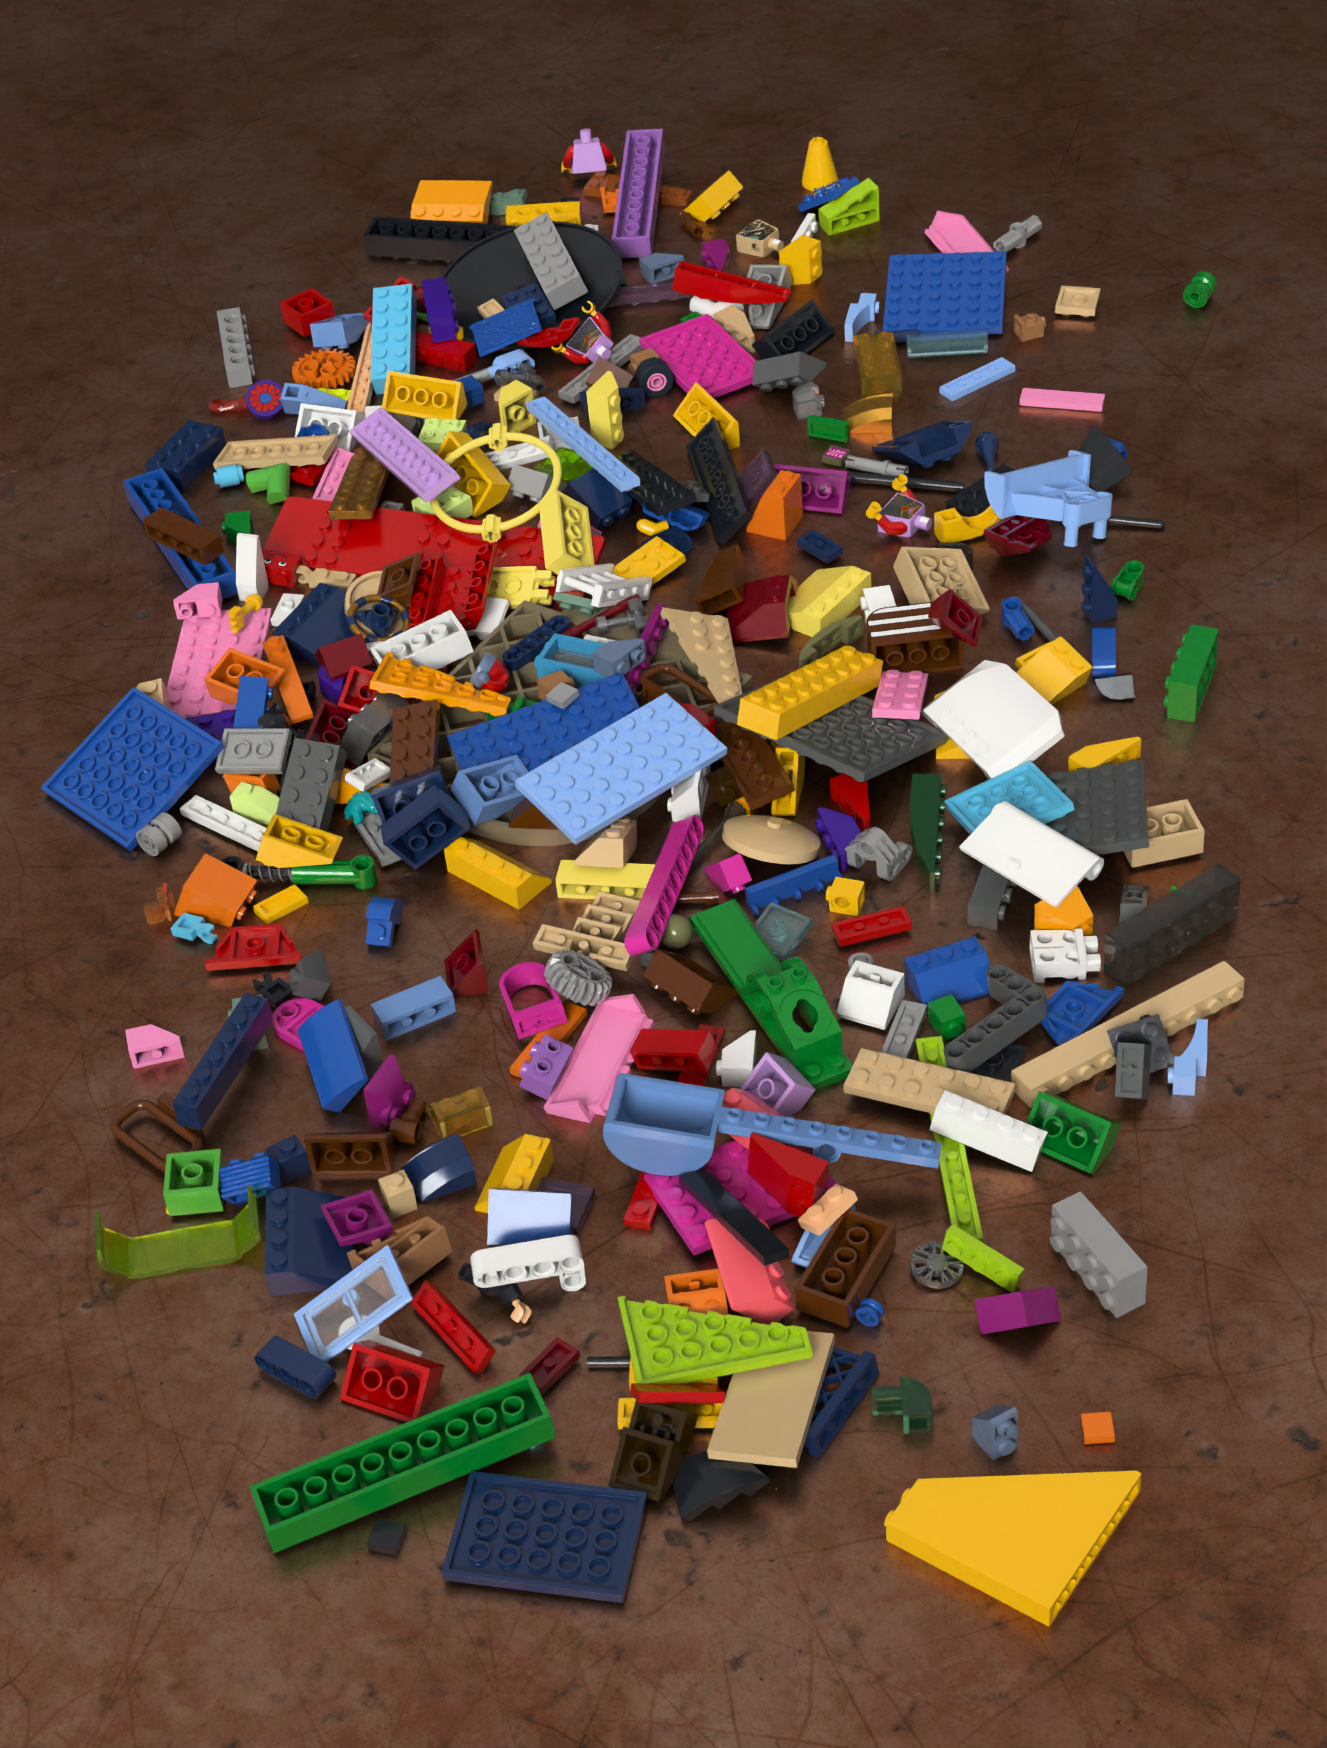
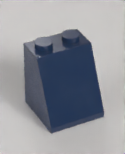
[565,469,633,530]

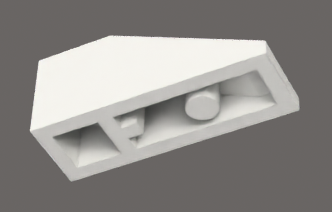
[236,533,269,601]

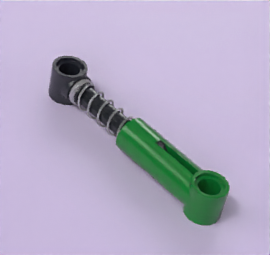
[221,855,377,889]

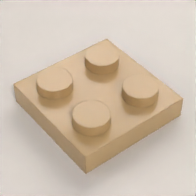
[1055,286,1101,317]

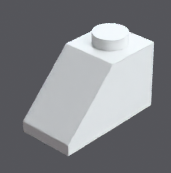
[716,1030,757,1087]

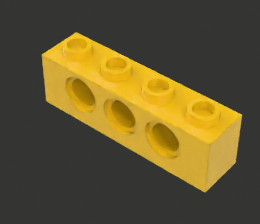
[506,201,582,226]

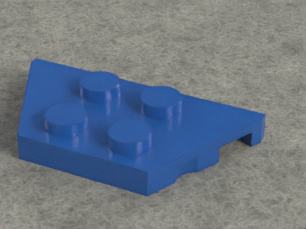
[1040,981,1124,1046]

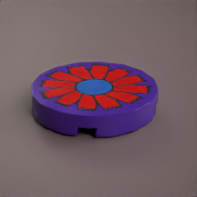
[246,380,284,419]

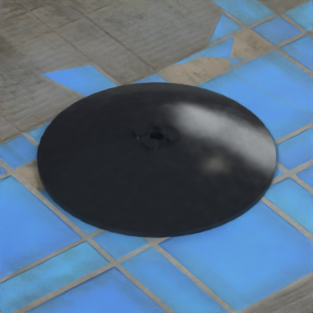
[441,221,623,351]

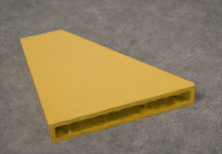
[884,1471,1142,1627]

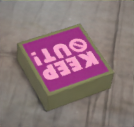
[822,445,850,467]

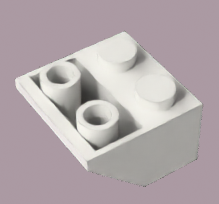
[837,960,905,1030]

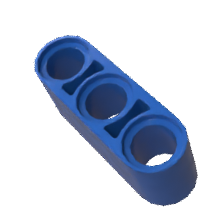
[1092,627,1116,677]

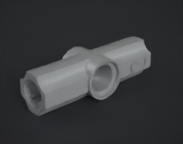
[994,215,1042,253]

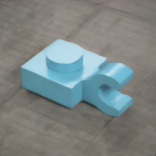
[170,913,218,944]

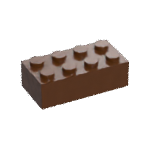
[795,1209,896,1328]

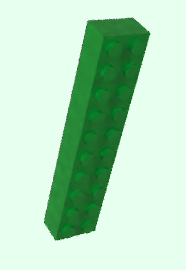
[249,1373,556,1553]

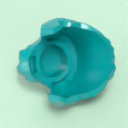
[344,791,378,825]

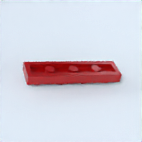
[410,1281,496,1374]

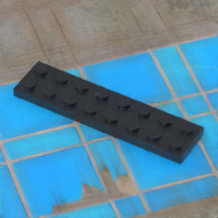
[686,417,753,545]
[616,450,697,516]

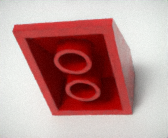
[747,1132,829,1217]

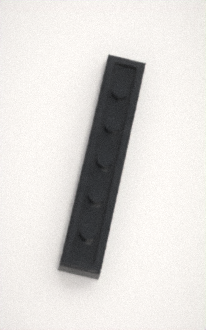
[679,1167,789,1266]

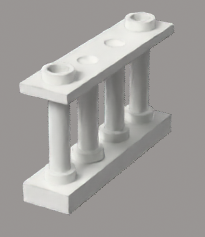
[556,563,653,608]

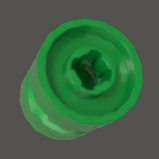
[1183,272,1217,308]

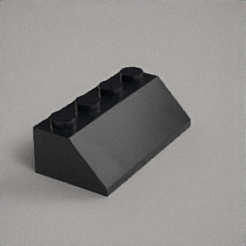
[752,299,836,360]

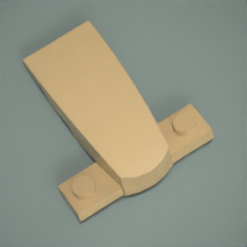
[532,891,640,971]

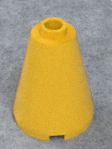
[802,137,838,191]

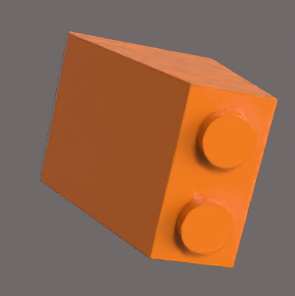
[746,470,803,541]
[174,853,257,927]

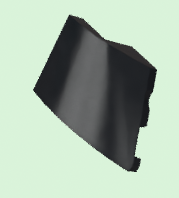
[1079,426,1133,492]
[673,1451,770,1522]

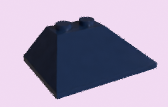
[872,421,973,468]

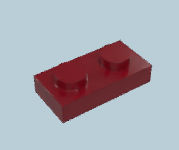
[519,1337,580,1395]

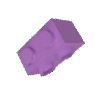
[519,1034,573,1100]

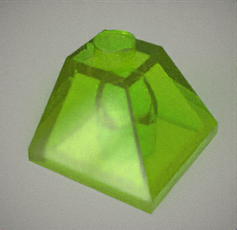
[532,447,594,482]

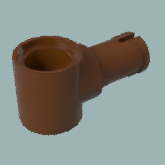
[389,1098,426,1145]

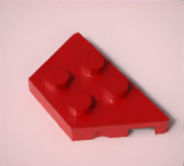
[205,923,302,971]

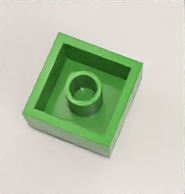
[163,1149,225,1216]

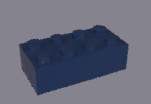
[145,420,226,492]

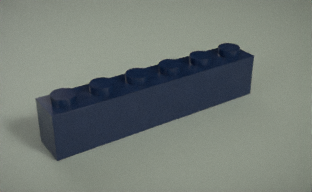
[173,993,273,1130]

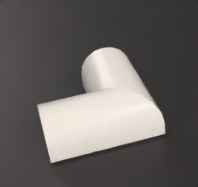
[690,296,744,319]

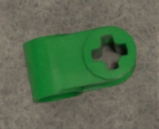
[1110,560,1144,601]

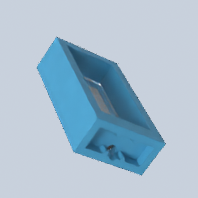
[534,633,606,687]

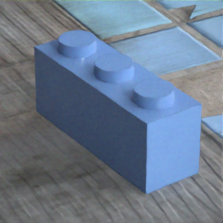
[370,976,456,1041]

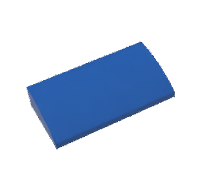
[297,999,368,1113]

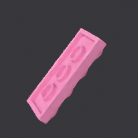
[872,670,928,720]

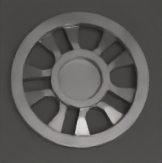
[910,1241,964,1289]

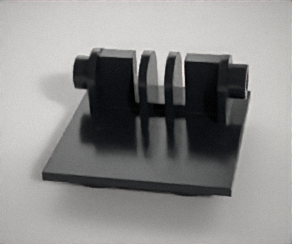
[1107,1014,1174,1073]

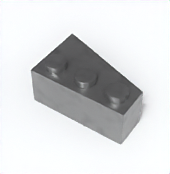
[339,693,410,767]

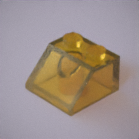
[426,1086,493,1139]

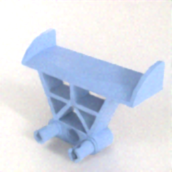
[984,450,1113,547]

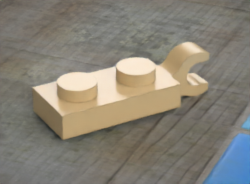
[296,565,357,593]

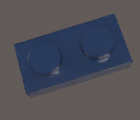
[797,529,843,564]

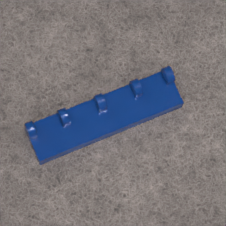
[745,854,843,916]

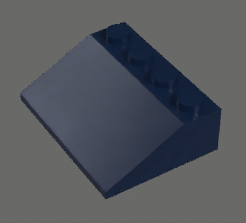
[272,583,355,666]
[265,1187,354,1296]

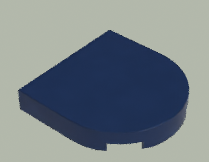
[641,525,693,558]

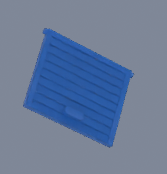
[469,298,542,357]

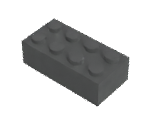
[276,738,347,832]

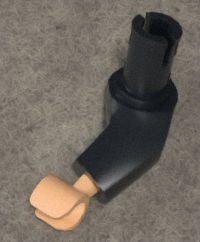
[458,1263,532,1324]

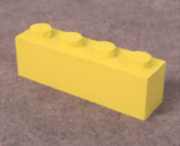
[556,860,655,901]

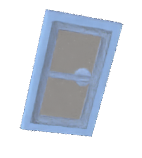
[294,1245,414,1362]

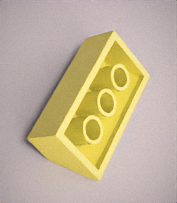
[539,490,595,575]

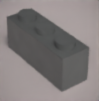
[967,864,1017,930]

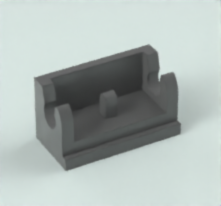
[1115,1042,1152,1099]

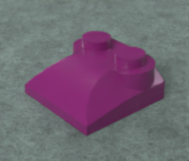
[363,1054,416,1129]
[320,1190,393,1246]

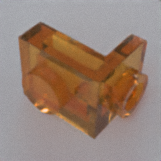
[143,883,176,924]

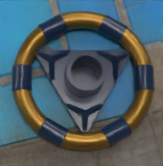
[347,594,411,643]

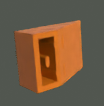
[664,1268,728,1315]

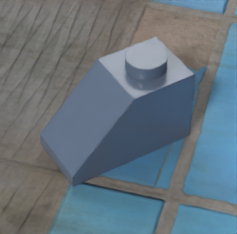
[639,253,684,285]

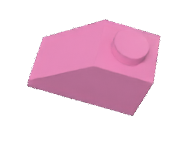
[125,1024,185,1069]

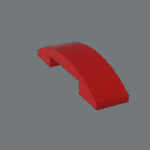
[514,317,581,347]

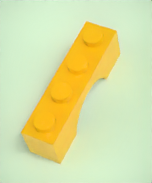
[934,505,1003,546]

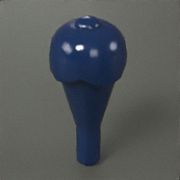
[975,431,999,471]

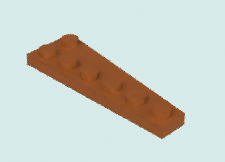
[583,171,692,207]

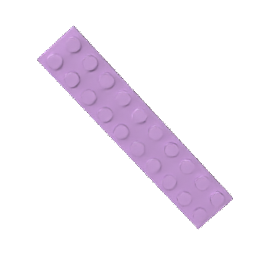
[349,407,460,503]

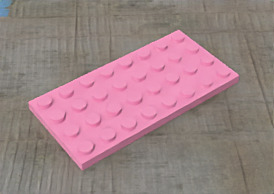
[167,608,273,718]

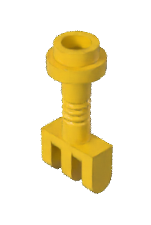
[228,594,263,633]

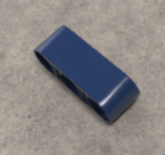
[254,1336,337,1399]

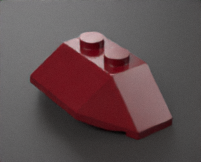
[983,515,1052,556]

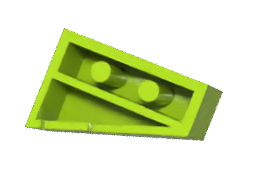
[819,178,880,235]

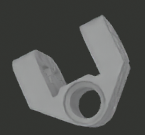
[845,827,913,881]

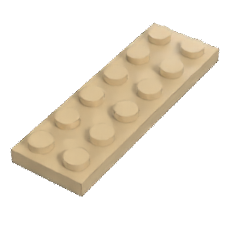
[213,434,339,470]
[843,1048,1015,1114]

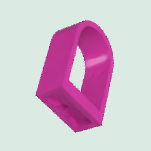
[499,962,568,1039]

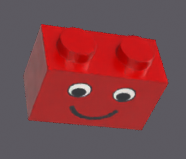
[262,549,303,588]

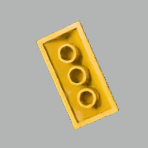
[382,371,467,420]
[673,382,740,450]

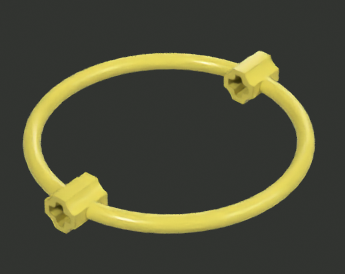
[430,423,562,543]

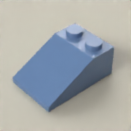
[310,313,369,350]
[450,755,529,825]

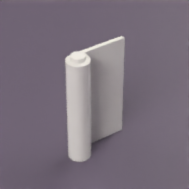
[959,801,1104,908]

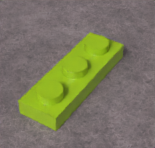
[942,1224,1025,1293]

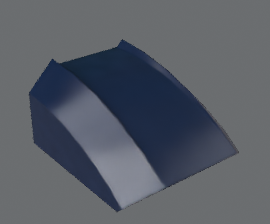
[401,1133,477,1202]

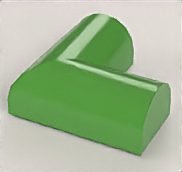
[246,463,291,504]

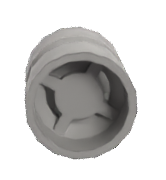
[136,812,182,856]

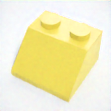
[499,380,536,433]

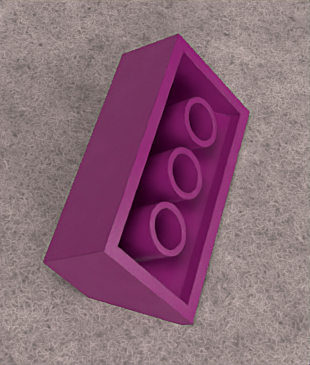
[759,463,852,514]

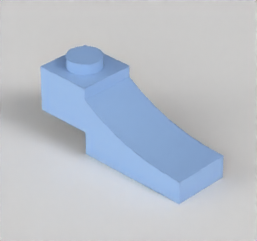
[844,293,880,342]
[1168,1019,1208,1096]

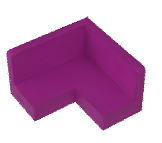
[975,1286,1061,1334]

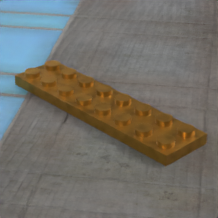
[329,447,390,519]

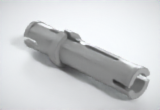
[845,455,909,477]

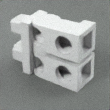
[1029,929,1101,983]

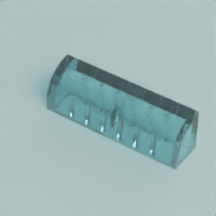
[906,330,988,358]

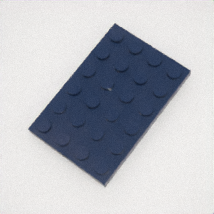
[441,1471,648,1603]

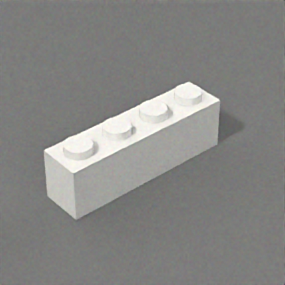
[929,1090,1048,1172]

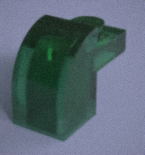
[871,1377,933,1434]

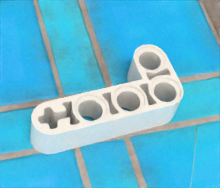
[470,1235,586,1291]

